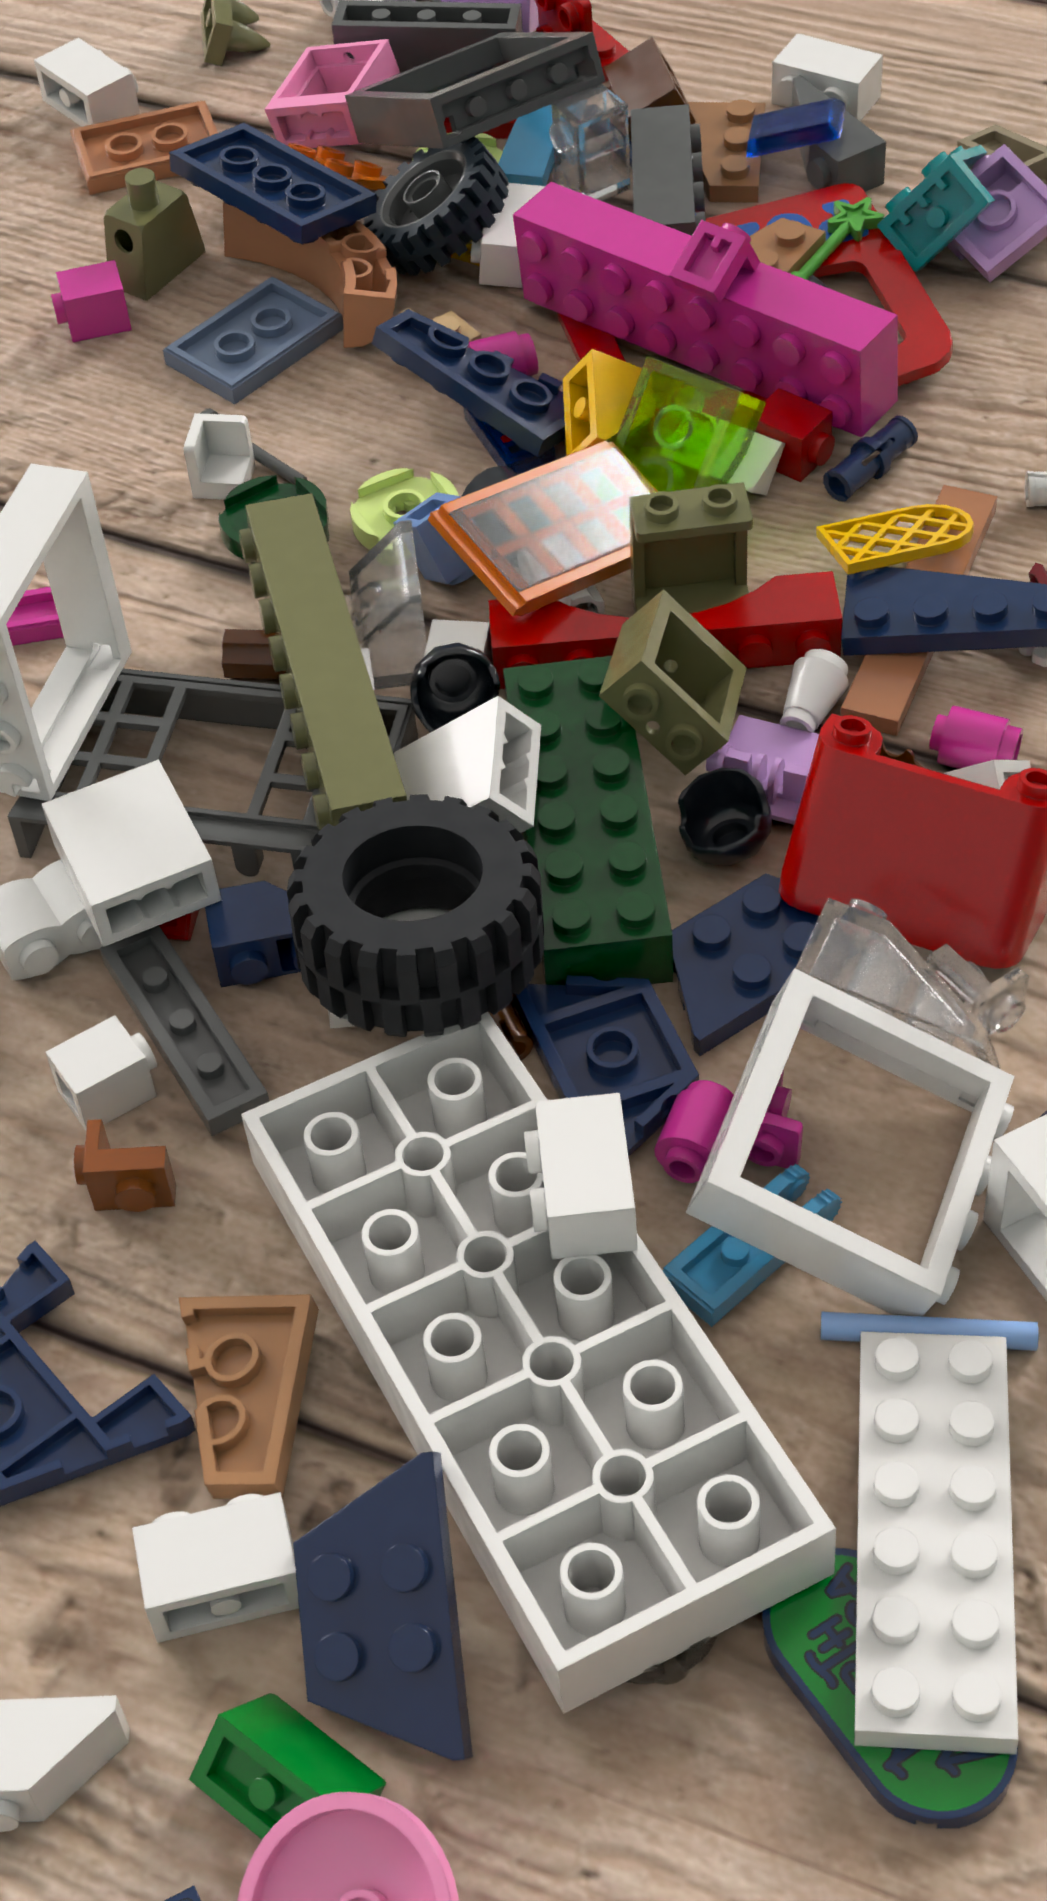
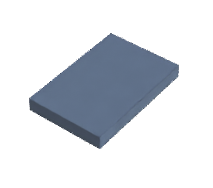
[163,276,343,404]

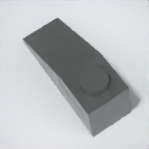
[792,75,886,192]

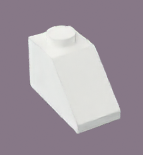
[0,1695,130,1832]

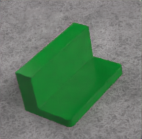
[189,1693,386,1839]

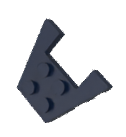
[0,1241,196,1507]

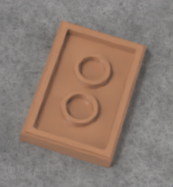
[70,100,218,195]

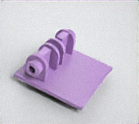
[706,715,819,825]

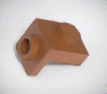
[74,1119,176,1212]

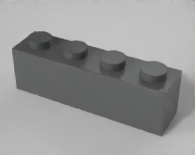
[332,0,523,73]
[631,104,706,236]

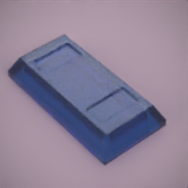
[746,98,846,158]

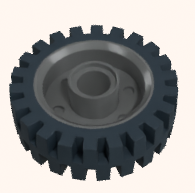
[363,137,509,275]

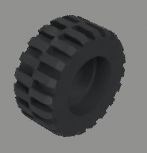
[287,794,545,1037]

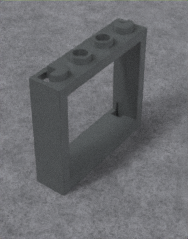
[345,32,605,149]

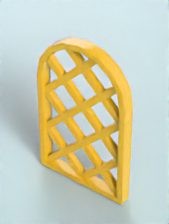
[816,504,974,575]

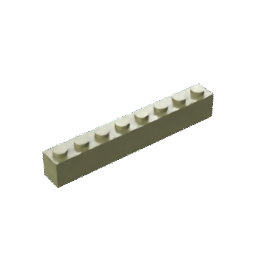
[239,493,407,831]

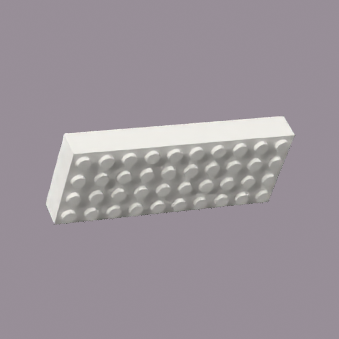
[241,1012,836,1714]

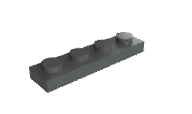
[100,925,269,1136]

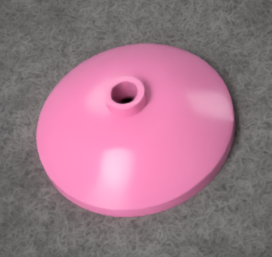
[237,1792,459,1901]

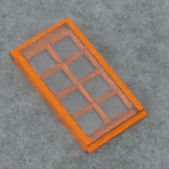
[428,441,659,617]

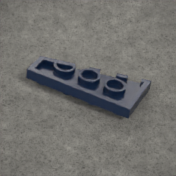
[372,309,565,457]
[841,566,1047,656]

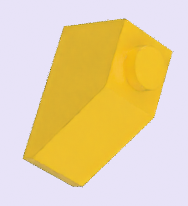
[563,349,650,456]

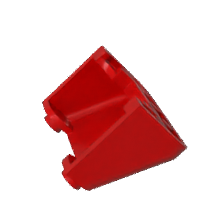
[778,714,1047,969]

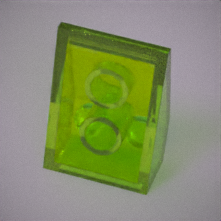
[595,356,766,530]

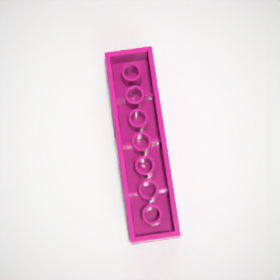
[513,182,898,438]

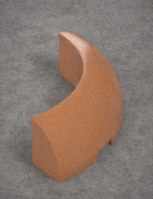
[223,201,397,348]

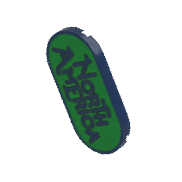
[762,1548,1018,1829]

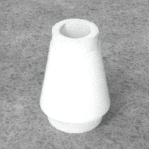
[780,649,849,733]

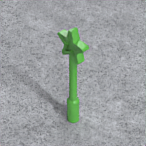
[791,197,884,280]

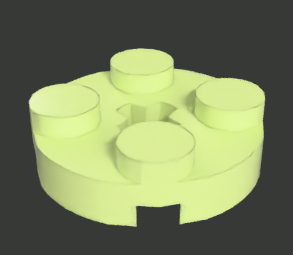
[350,468,459,565]

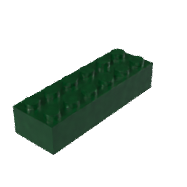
[503,656,673,985]

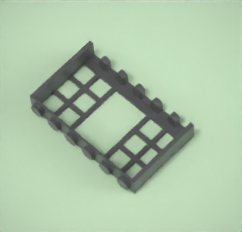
[7,668,418,876]

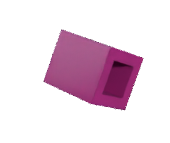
[51,260,132,343]

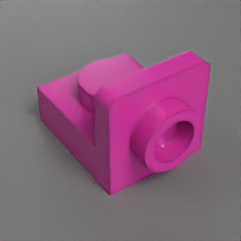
[669,220,760,303]
[748,1069,803,1169]

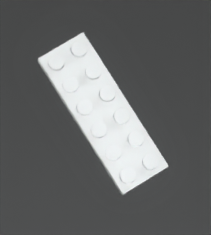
[854,1332,1018,1755]

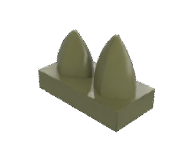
[201,0,271,66]

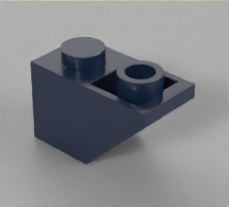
[205,880,301,988]

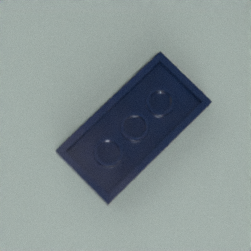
[169,123,377,245]

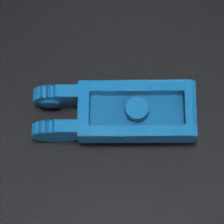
[662,1164,842,1327]

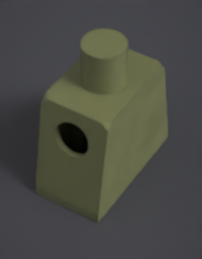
[104,168,206,301]

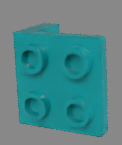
[877,145,995,272]

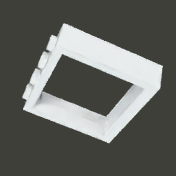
[0,463,132,801]
[686,968,1014,1316]

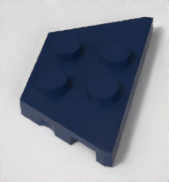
[672,873,889,1056]
[512,975,699,1157]
[293,1451,473,1761]

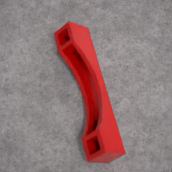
[488,571,842,689]

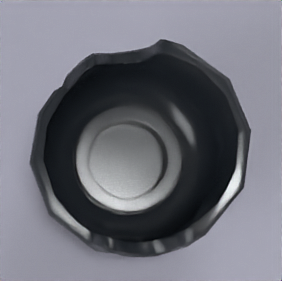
[410,642,500,733]
[678,767,772,866]

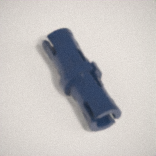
[823,415,918,502]

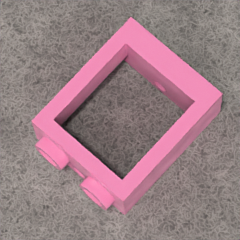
[264,39,400,148]

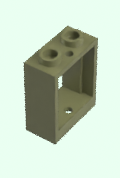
[599,589,747,775]

